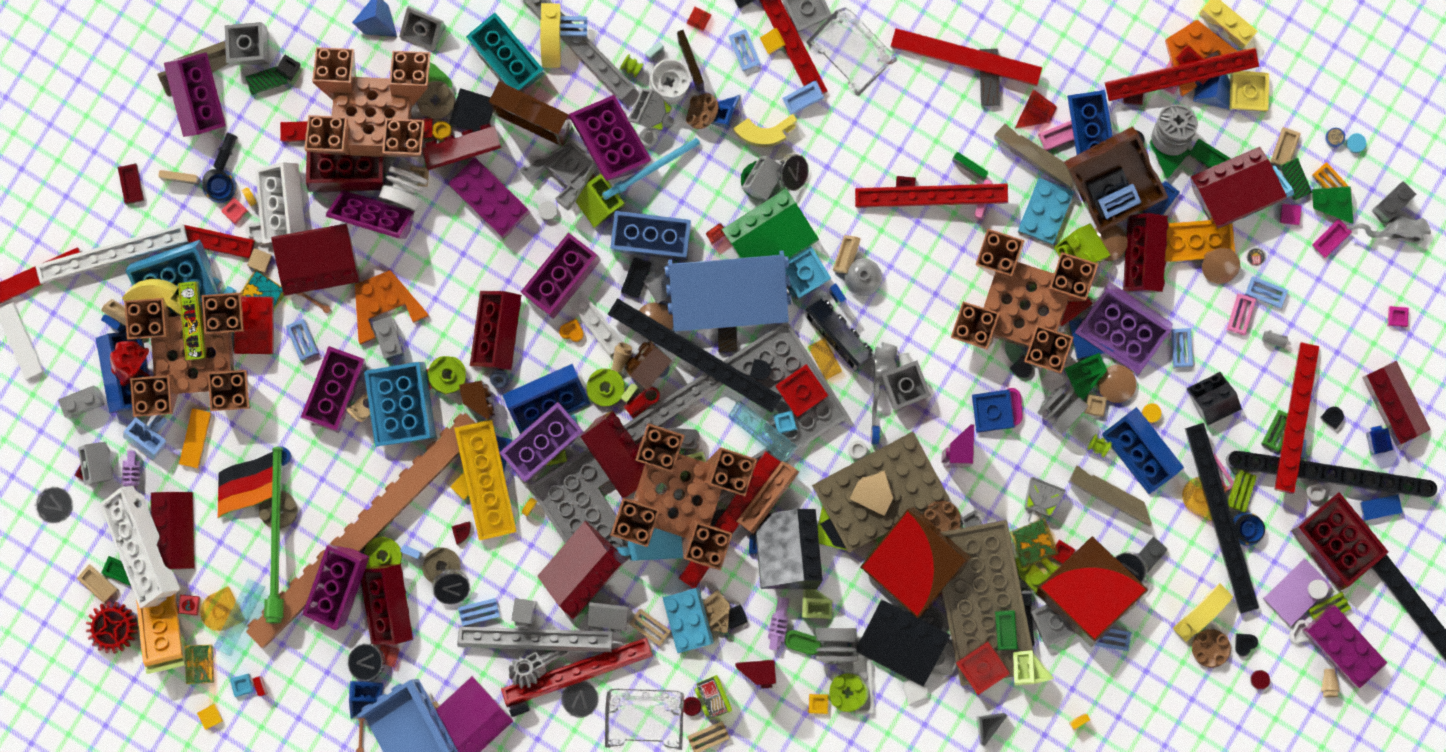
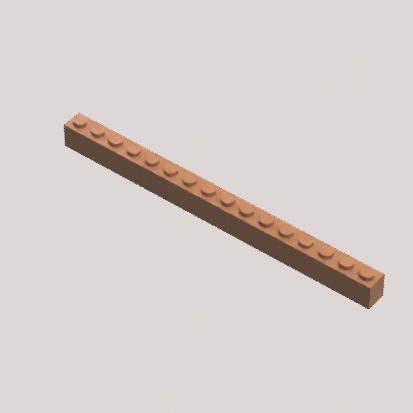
[246,413,476,648]

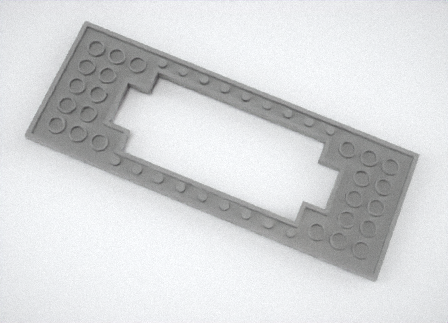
[529,322,850,560]

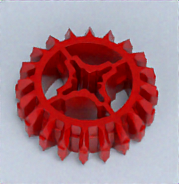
[86,602,138,654]

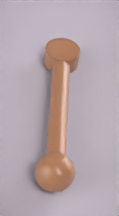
[296,292,331,313]
[356,718,365,752]

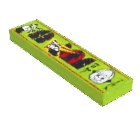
[178,281,206,360]

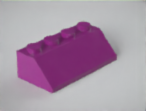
[163,52,226,137]
[941,424,975,468]
[302,544,370,631]

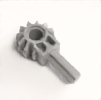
[508,650,568,689]

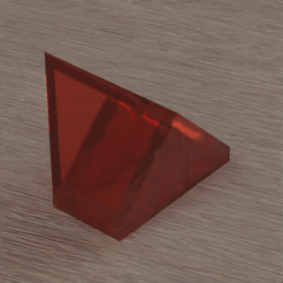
[1014,90,1057,129]

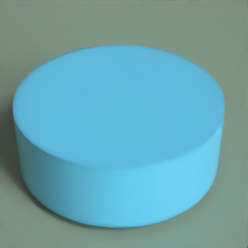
[1346,133,1366,153]

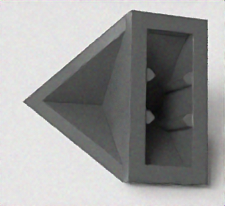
[976,713,1008,746]

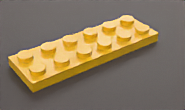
[454,419,517,541]

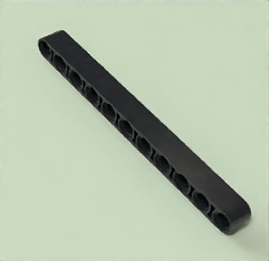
[1225,451,1438,498]

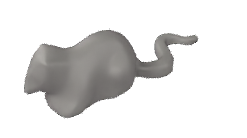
[1346,216,1431,244]
[872,342,898,426]

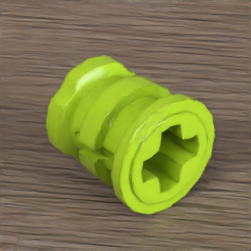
[619,54,644,78]
[1087,433,1112,458]

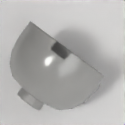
[844,258,883,296]

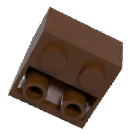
[625,340,672,390]
[459,380,495,421]

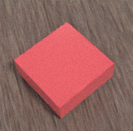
[221,197,248,224]

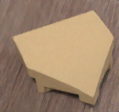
[850,470,893,516]
[703,589,730,633]

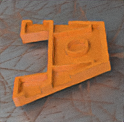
[1165,20,1237,97]
[355,270,429,345]

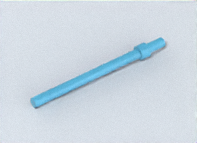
[602,138,700,200]

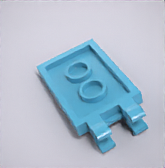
[616,528,683,561]

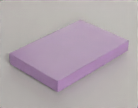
[1263,558,1332,626]

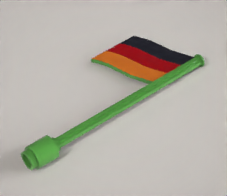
[217,446,284,624]

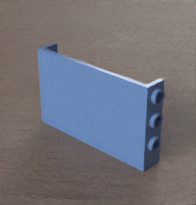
[665,251,791,332]
[356,679,458,752]

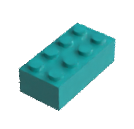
[466,12,545,92]

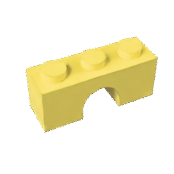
[1198,0,1258,50]

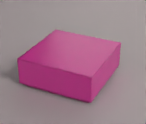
[1279,203,1302,225]
[1387,306,1409,327]

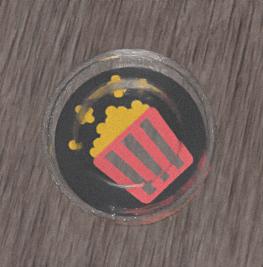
[1246,247,1267,267]

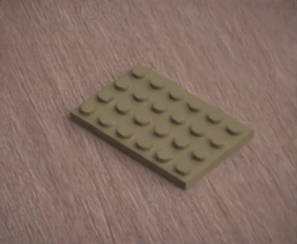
[812,431,950,553]

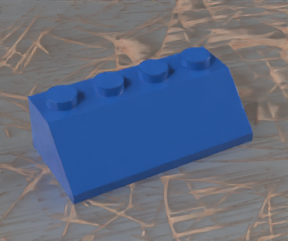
[1067,90,1113,155]
[95,332,148,413]
[502,363,591,434]
[1102,407,1185,494]

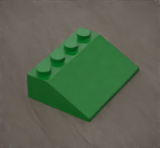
[722,188,819,260]

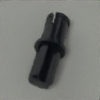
[213,132,238,171]

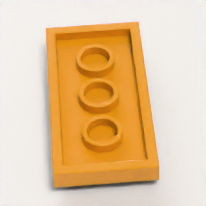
[1165,220,1235,262]
[136,593,183,667]

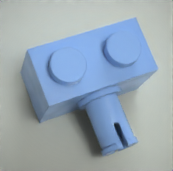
[123,415,167,461]

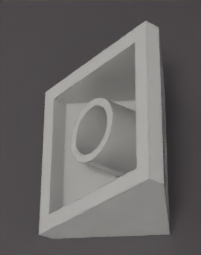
[399,5,446,52]

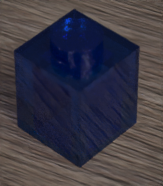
[1366,425,1393,455]

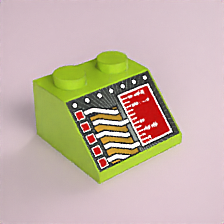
[694,675,733,720]

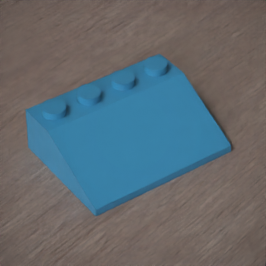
[125,240,218,314]
[364,362,437,447]

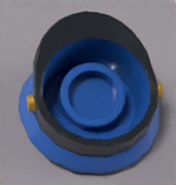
[202,169,236,203]
[1233,512,1265,546]

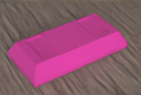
[1312,219,1352,258]

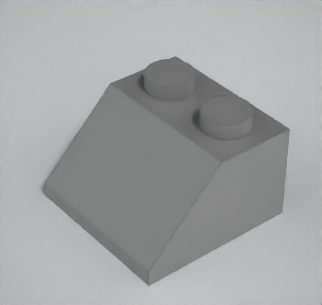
[224,22,269,66]
[881,360,931,410]
[587,602,629,634]

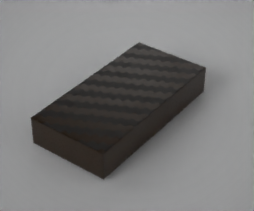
[718,326,737,352]

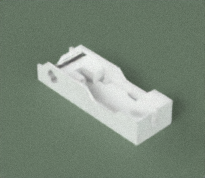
[99,486,180,609]

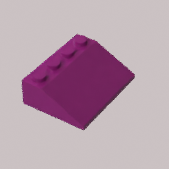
[569,95,651,181]
[325,190,415,239]
[436,676,513,752]

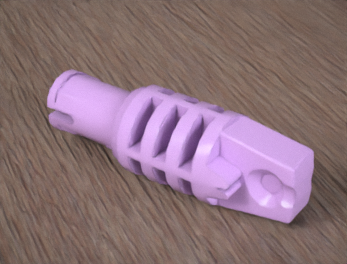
[122,450,140,490]
[768,596,790,651]

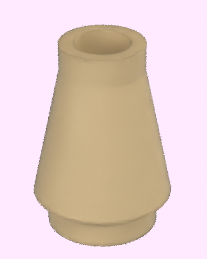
[611,342,633,372]
[1321,669,1340,698]

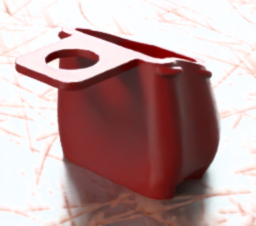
[110,341,150,386]

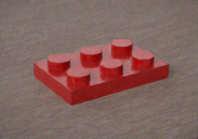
[234,296,274,355]

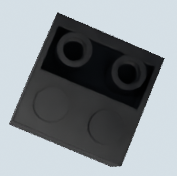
[1186,372,1242,426]

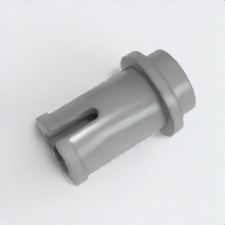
[1262,330,1288,348]

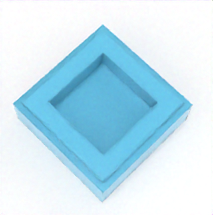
[773,411,797,434]
[230,673,254,697]

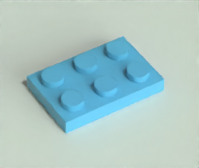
[1017,178,1074,245]
[662,587,714,654]

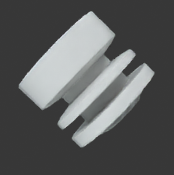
[648,58,691,105]
[379,166,428,211]

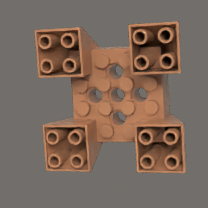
[304,47,431,158]
[950,229,1099,374]
[124,292,250,417]
[610,423,757,571]

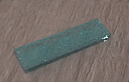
[728,401,798,463]
[213,578,266,656]

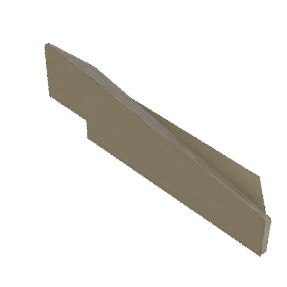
[157,41,229,97]
[994,124,1073,191]
[1068,465,1152,527]

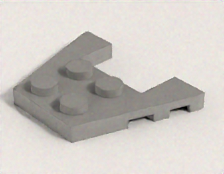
[520,142,597,211]

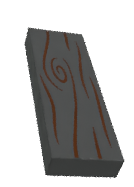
[979,48,1000,106]

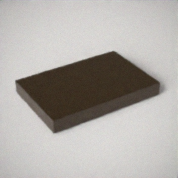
[677,29,704,91]

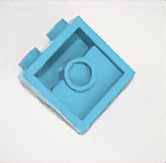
[785,246,831,300]

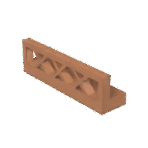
[737,460,799,534]

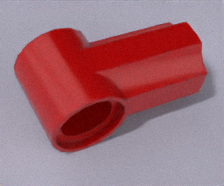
[624,386,660,419]

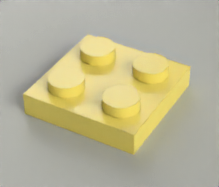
[1229,71,1269,112]

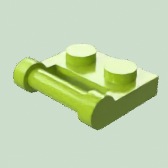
[1015,553,1059,593]

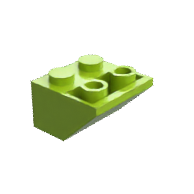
[575,174,625,229]
[1054,223,1111,264]

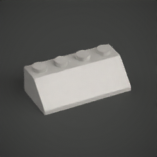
[255,162,305,244]

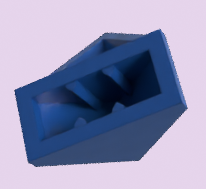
[352,0,397,37]
[1193,74,1230,110]
[711,95,741,130]
[349,681,383,719]

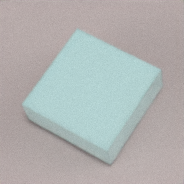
[645,40,664,61]

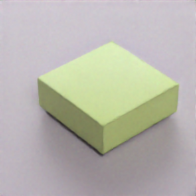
[621,383,639,403]

